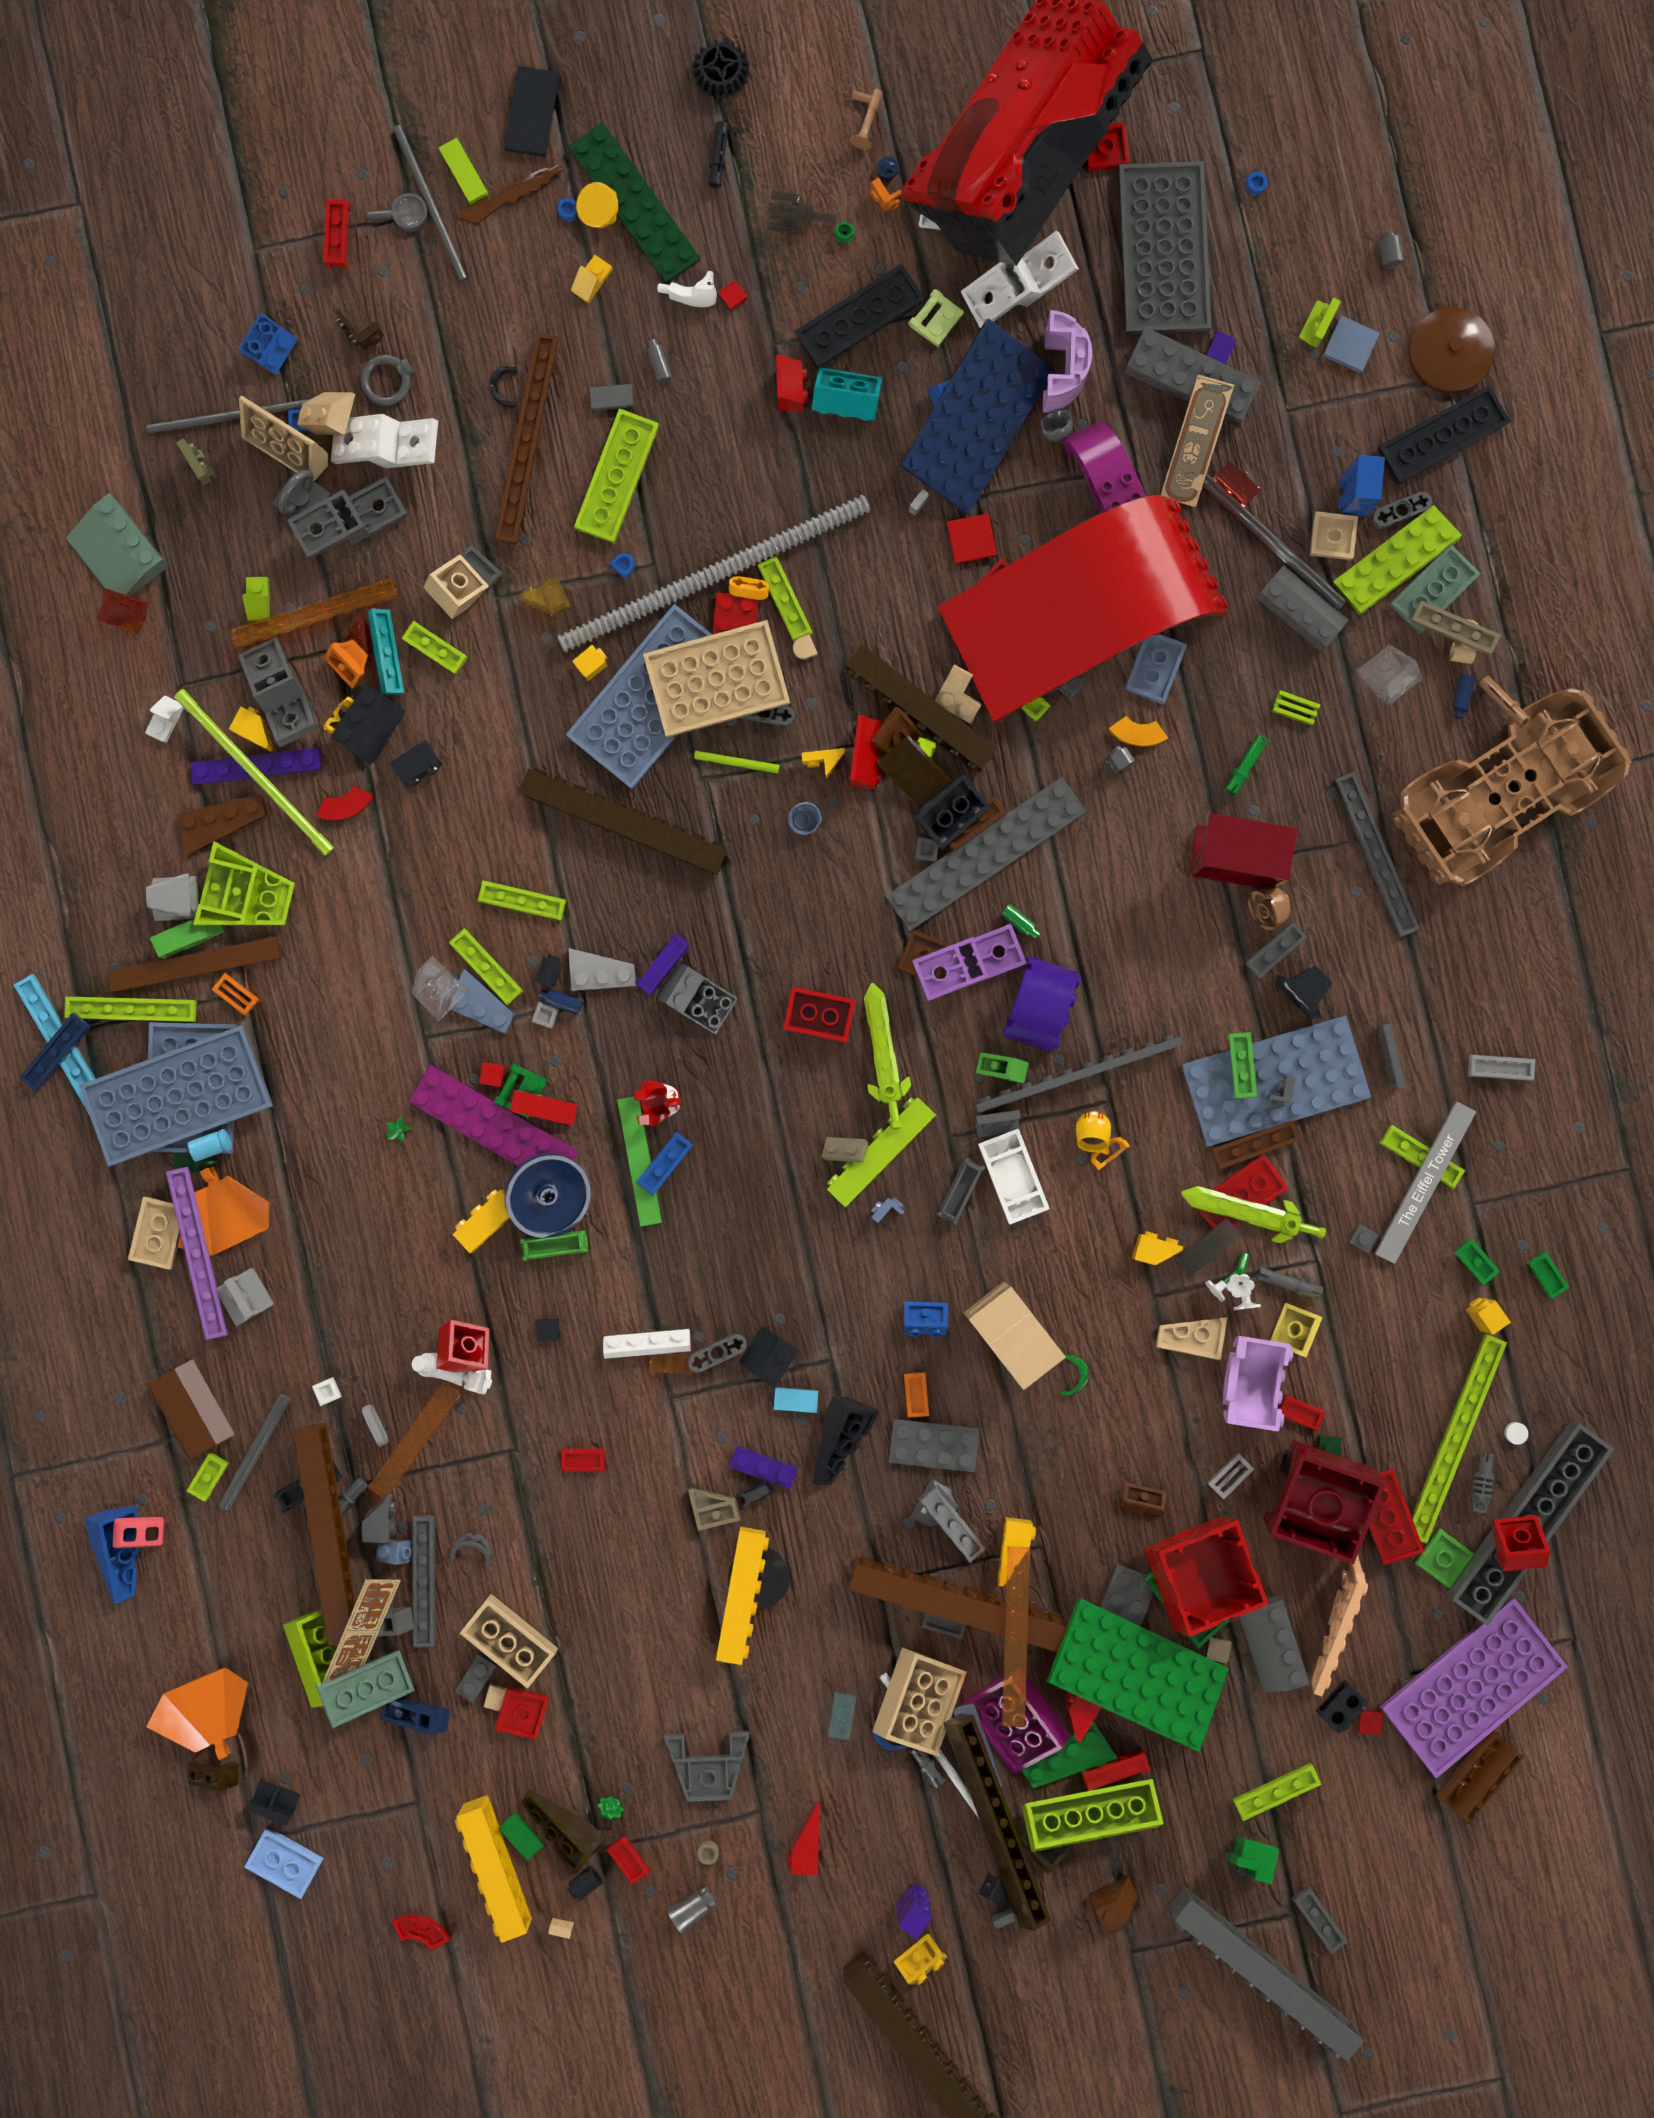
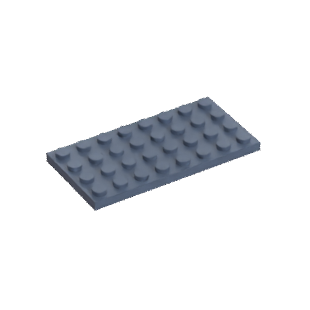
[566,604,712,790]
[1181,1015,1371,1147]
[79,1025,273,1167]

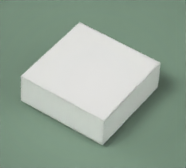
[312,1377,342,1406]

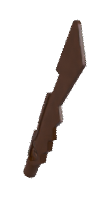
[456,163,563,224]

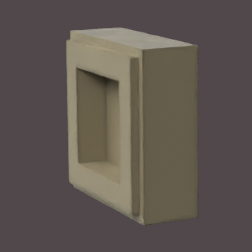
[1205,1637,1232,1664]

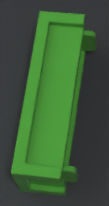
[1227,1032,1257,1100]
[520,1230,589,1261]

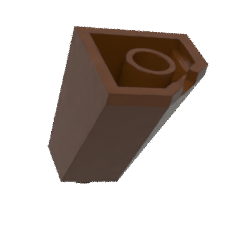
[1089,1875,1138,1935]

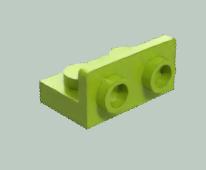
[1299,297,1341,348]

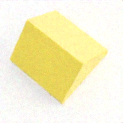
[1270,1303,1322,1357]

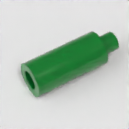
[1000,904,1040,939]

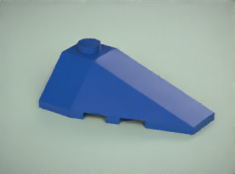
[84,1506,139,1604]

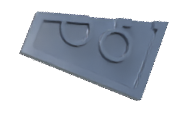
[447,969,515,1034]

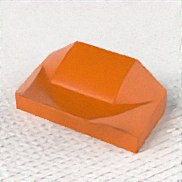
[324,640,368,689]

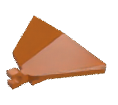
[178,1167,270,1256]
[146,1668,248,1760]

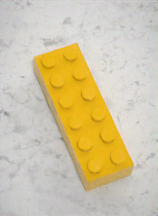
[455,1795,532,1943]

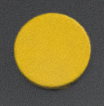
[576,183,618,228]

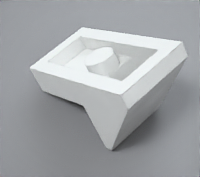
[145,696,184,744]

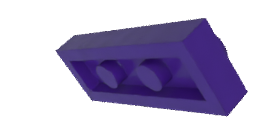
[729,1446,797,1489]

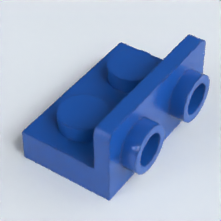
[904,1302,948,1337]

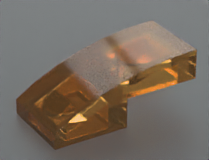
[649,1352,697,1375]

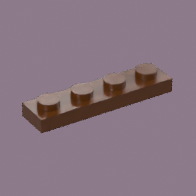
[1211,1120,1300,1169]

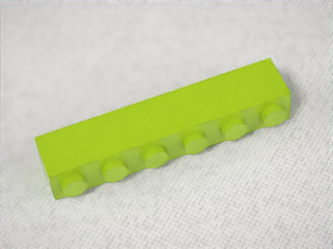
[827,1097,936,1207]

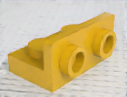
[893,1934,947,1986]

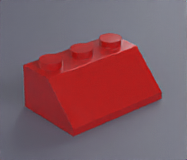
[850,715,884,790]

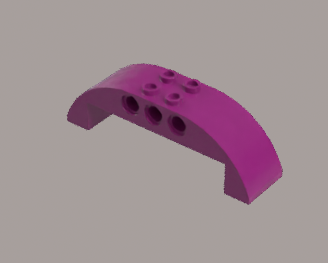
[1062,421,1146,514]

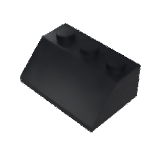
[330,684,406,765]
[911,774,991,849]

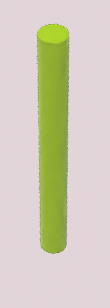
[694,751,780,773]

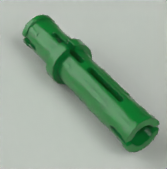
[1224,734,1268,796]

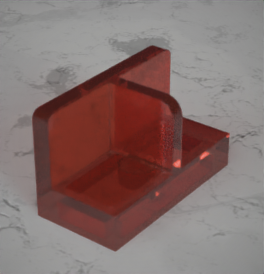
[1213,462,1260,508]
[96,588,148,634]

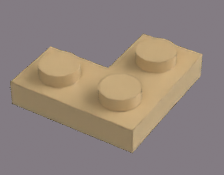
[935,665,982,724]

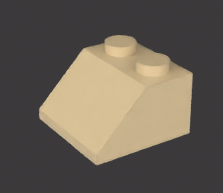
[297,392,355,435]
[423,555,489,619]

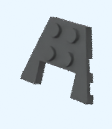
[664,1731,750,1802]

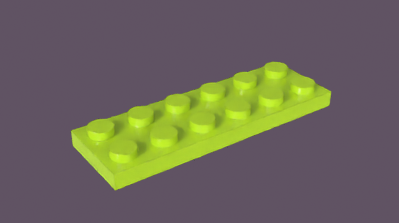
[574,409,660,544]
[1332,505,1462,615]

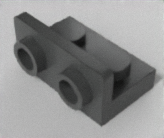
[975,1110,1020,1138]

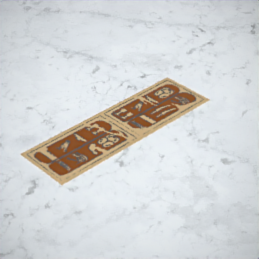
[322,1579,401,1683]

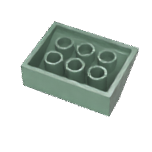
[66,493,169,605]

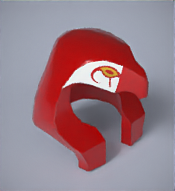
[633,1080,681,1126]

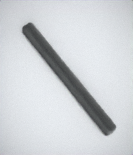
[218,1394,291,1511]

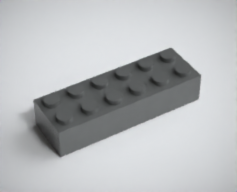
[1124,327,1261,427]

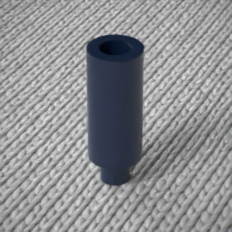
[1452,674,1475,719]
[539,989,583,1015]

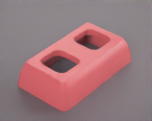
[112,1517,164,1548]

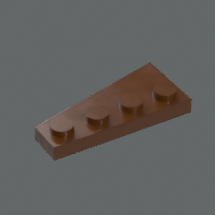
[177,794,267,857]

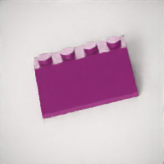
[962,1664,1070,1774]

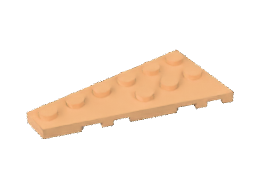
[1311,1555,1368,1696]

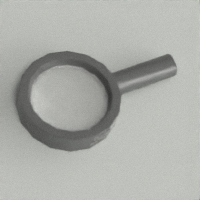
[368,193,429,232]

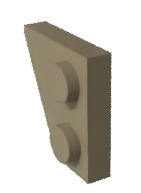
[688,1488,741,1531]

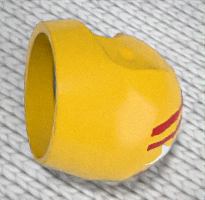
[1076,1111,1111,1152]

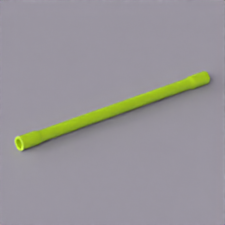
[174,689,334,856]

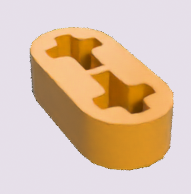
[729,576,769,600]

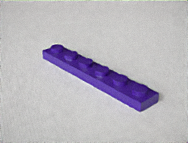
[191,748,322,785]

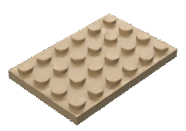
[643,620,790,738]

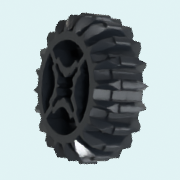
[692,38,749,99]

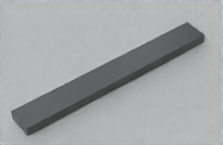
[1333,772,1420,938]

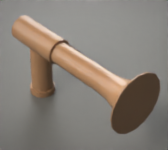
[850,89,883,150]

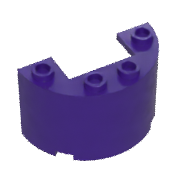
[1002,956,1081,1053]

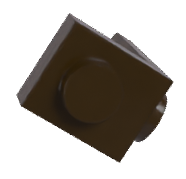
[335,308,384,350]
[188,1761,239,1791]

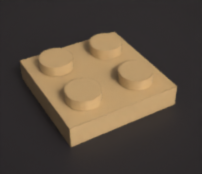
[1309,511,1358,560]

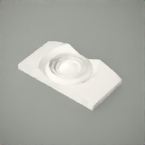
[978,1129,1050,1225]

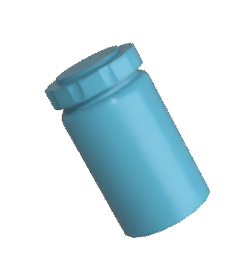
[188,1129,232,1162]

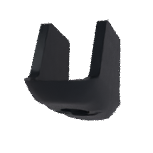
[1276,966,1332,1020]

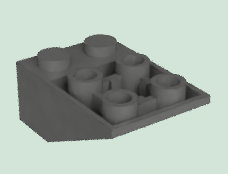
[657,962,738,1035]

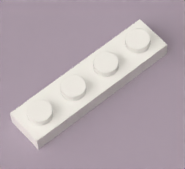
[603,1329,691,1359]

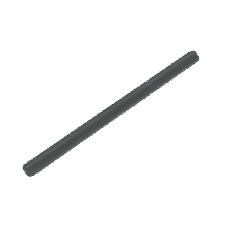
[1202,473,1346,609]

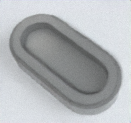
[362,1404,388,1447]

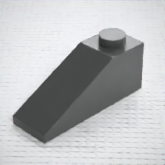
[377,1607,414,1636]

